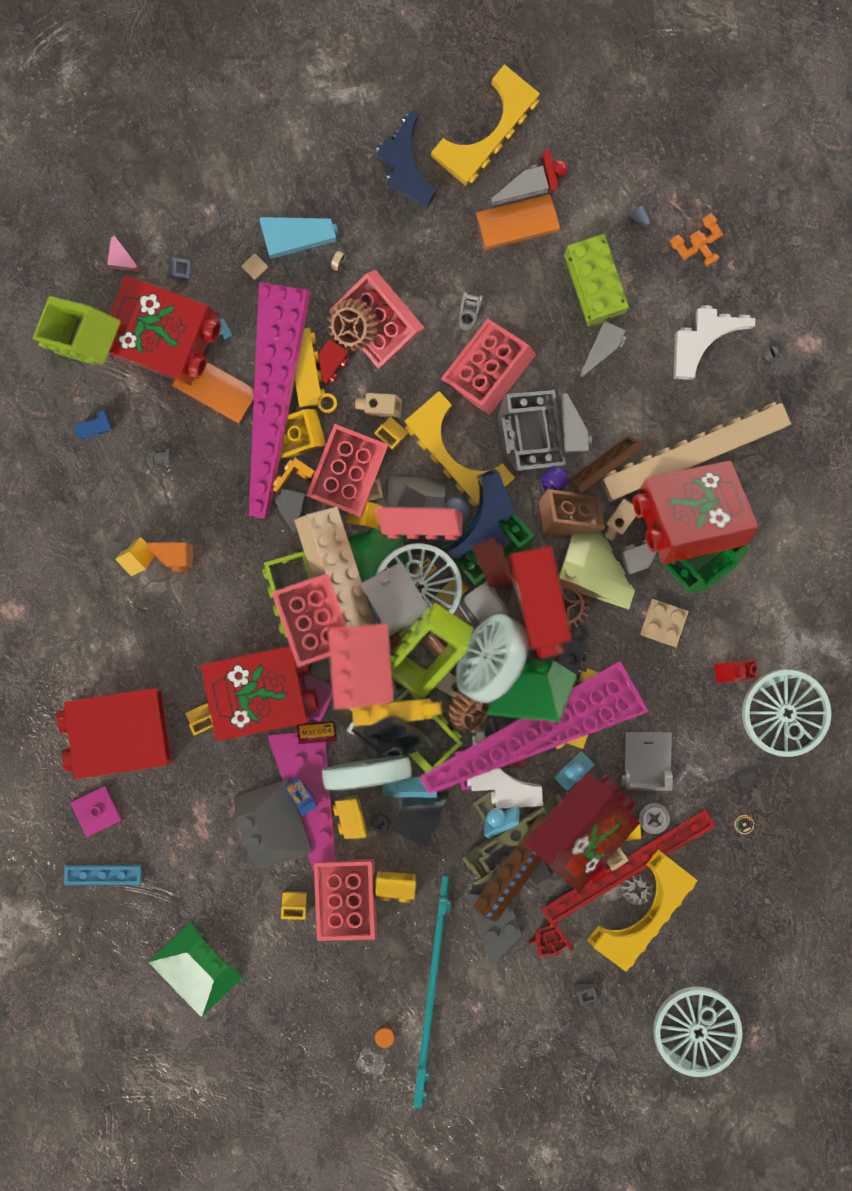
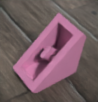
[107,236,140,272]

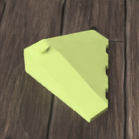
[558,531,635,609]

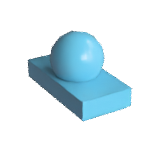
[554,751,595,791]
[484,806,519,839]

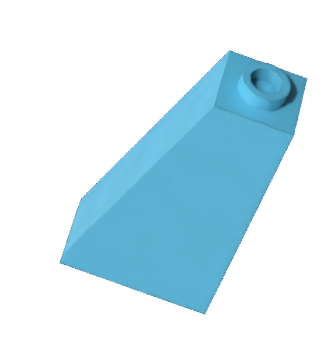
[259,217,339,259]

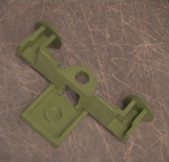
[461,790,562,885]

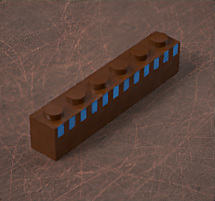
[473,813,548,922]

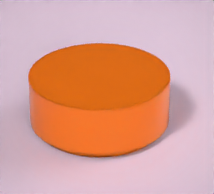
[375,1027,394,1048]

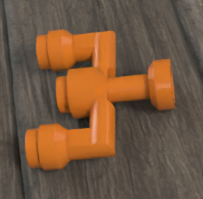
[670,213,724,266]

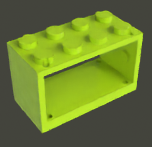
[564,234,629,327]
[32,296,121,365]
[262,551,313,638]
[390,603,473,699]
[393,688,463,772]

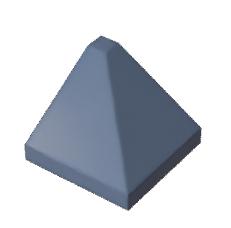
[629,206,650,228]
[166,257,191,280]

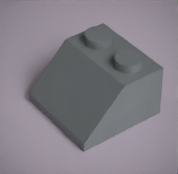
[275,489,307,534]

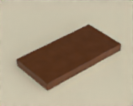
[569,436,644,493]

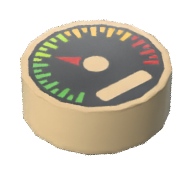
[331,251,345,271]
[734,815,754,834]

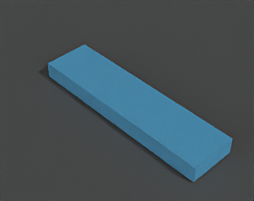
[64,865,142,885]

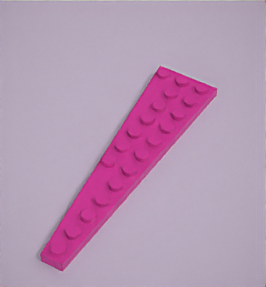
[249,282,311,519]
[419,661,649,794]

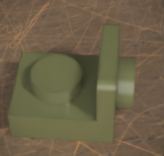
[311,656,332,682]

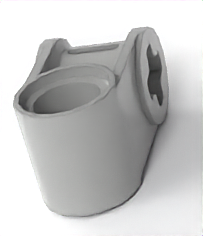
[459,291,483,331]

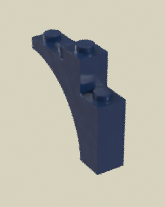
[375,109,436,210]
[444,469,515,559]

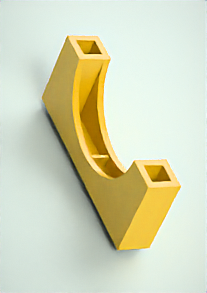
[431,64,540,186]
[404,391,515,508]
[587,850,698,972]

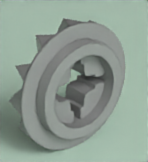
[639,803,670,834]
[622,874,653,905]

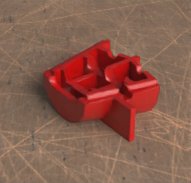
[528,923,574,957]

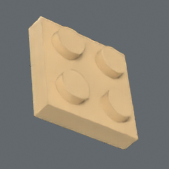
[639,599,689,647]

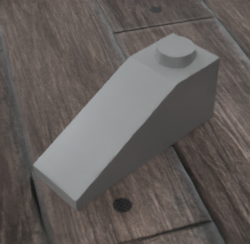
[491,165,549,206]
[579,321,626,377]
[562,393,592,453]

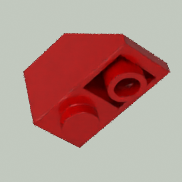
[318,339,349,385]
[714,660,758,683]

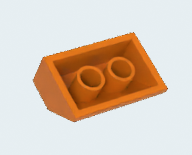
[147,543,193,572]

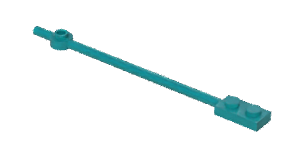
[413,876,451,1109]

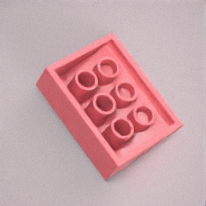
[329,270,425,369]
[441,319,536,415]
[306,424,388,517]
[376,508,463,540]
[272,573,346,667]
[328,623,393,709]
[314,859,378,941]

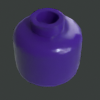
[541,465,569,491]

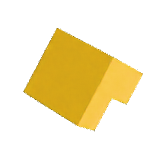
[374,417,408,451]
[345,502,382,529]
[115,537,155,576]
[185,703,213,735]
[281,891,307,920]

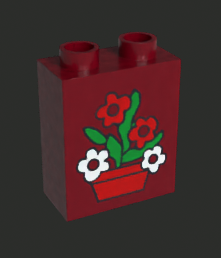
[525,772,640,893]

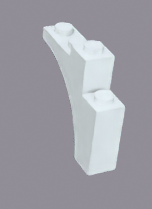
[674,305,755,380]
[467,730,543,809]

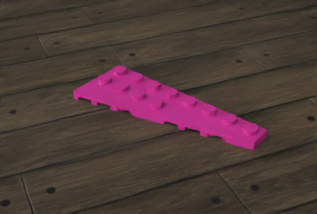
[268,732,336,871]

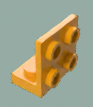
[273,458,315,493]

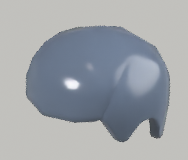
[444,496,472,524]

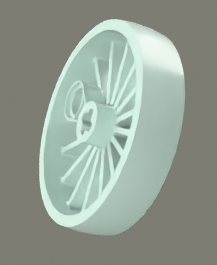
[375,543,462,631]
[456,614,528,703]
[742,669,831,757]
[322,756,411,790]
[653,987,742,1077]

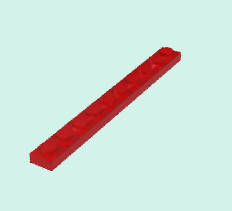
[541,809,715,925]

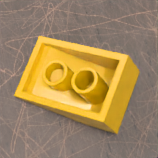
[280,409,326,460]
[333,794,368,839]
[376,871,416,902]

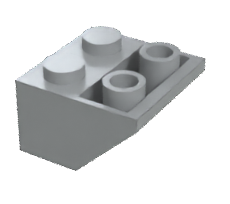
[619,540,657,575]
[458,581,510,630]

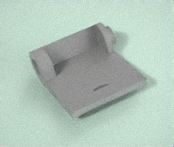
[361,562,431,636]
[621,732,673,791]

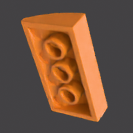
[476,194,560,250]
[172,362,254,424]

